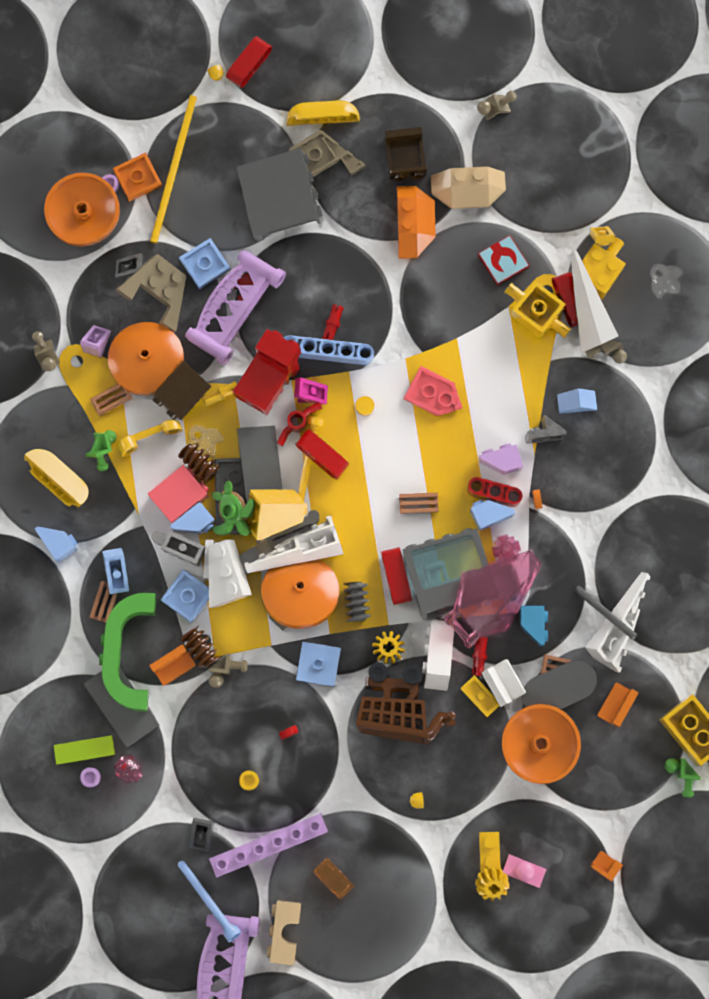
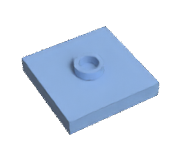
[179,238,231,290]
[160,569,209,623]
[296,642,341,687]

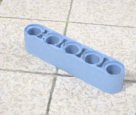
[284,335,374,365]

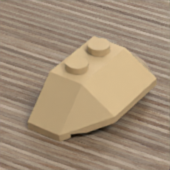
[431,167,506,209]

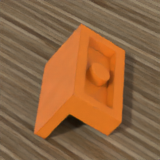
[149,644,196,686]
[597,683,639,728]

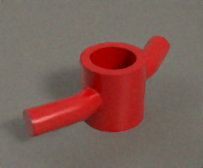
[276,402,322,447]

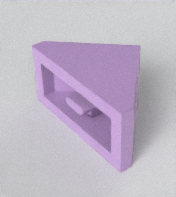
[80,325,111,358]

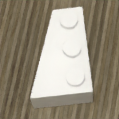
[208,540,252,608]
[422,619,455,691]

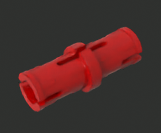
[322,304,344,340]
[471,636,488,677]

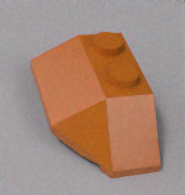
[397,186,436,259]

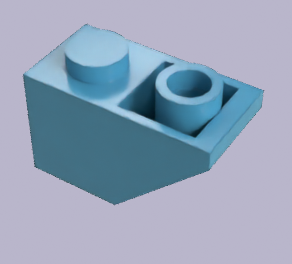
[519,606,548,647]

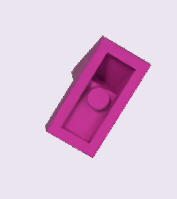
[294,378,328,404]

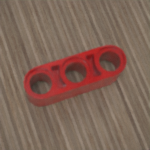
[226,36,272,88]
[552,272,578,328]
[295,429,349,480]
[467,477,523,507]
[381,547,412,605]

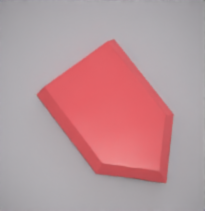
[403,366,463,416]

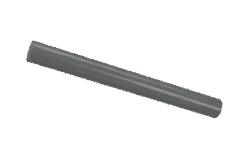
[574,586,637,640]

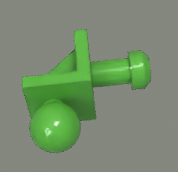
[85,430,117,471]
[664,758,701,798]

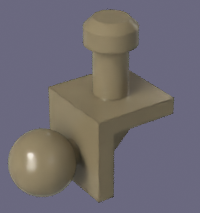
[477,90,517,120]
[32,331,60,372]
[585,340,627,364]
[209,654,248,688]

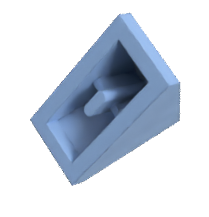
[557,388,597,414]

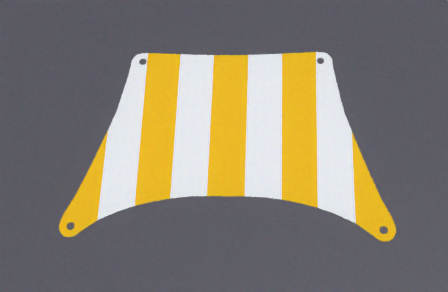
[59,274,563,657]

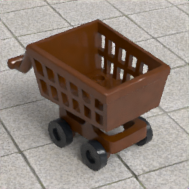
[356,662,456,745]

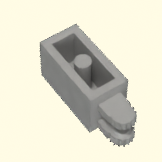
[151,531,205,567]

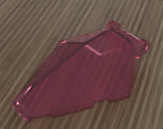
[444,549,542,649]

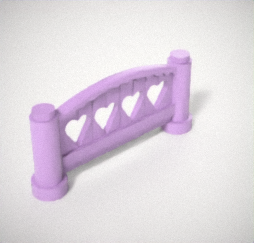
[185,250,286,366]
[197,913,260,999]

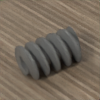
[343,582,371,623]

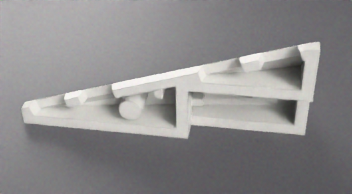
[570,251,618,353]
[244,515,344,573]
[585,572,650,673]

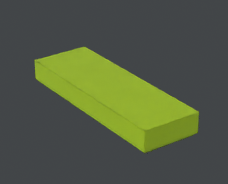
[54,735,115,765]

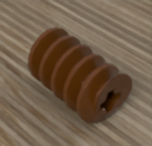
[178,443,220,484]
[181,625,222,668]

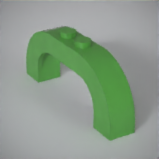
[99,593,156,712]

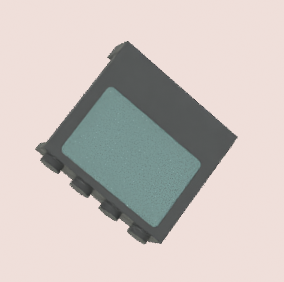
[403,528,498,619]

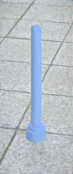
[178,861,242,943]

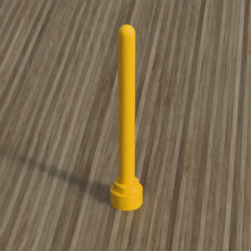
[298,417,324,501]

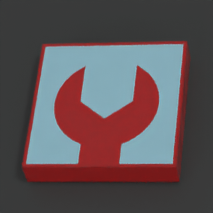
[478,235,530,286]

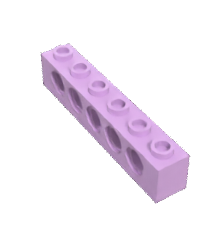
[209,813,328,878]

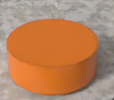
[532,489,543,509]

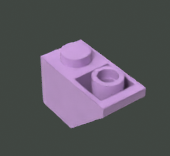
[478,443,523,475]

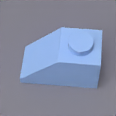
[470,500,516,532]
[170,502,216,534]
[35,527,78,563]
[102,548,129,594]

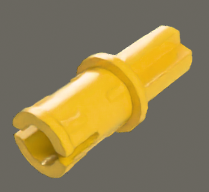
[202,381,237,406]

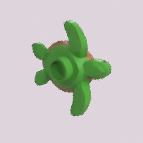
[211,481,255,536]

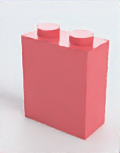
[148,465,209,523]

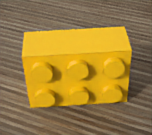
[659,694,709,766]

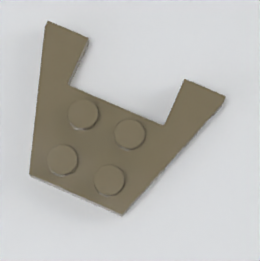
[289,130,365,194]
[115,254,186,332]

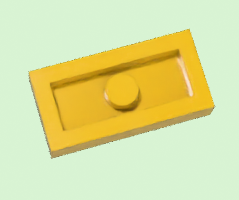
[590,226,615,246]
[460,675,500,718]
[479,832,501,873]

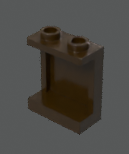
[385,127,427,181]
[151,361,212,420]

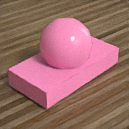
[503,854,546,888]

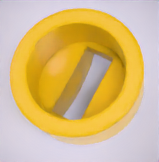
[207,65,223,81]
[410,792,424,809]

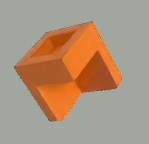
[590,851,623,882]

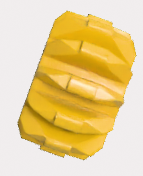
[372,631,405,664]
[475,866,510,902]

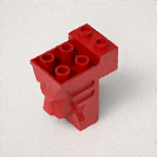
[233,329,301,416]

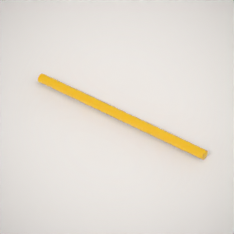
[150,95,197,244]

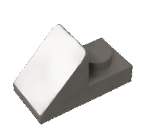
[525,415,566,444]

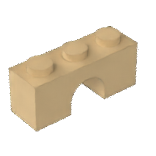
[267,900,301,965]

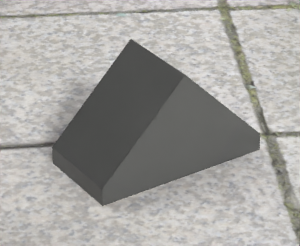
[115,253,146,279]
[189,818,215,852]

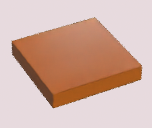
[112,152,162,202]

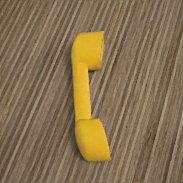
[117,420,183,457]

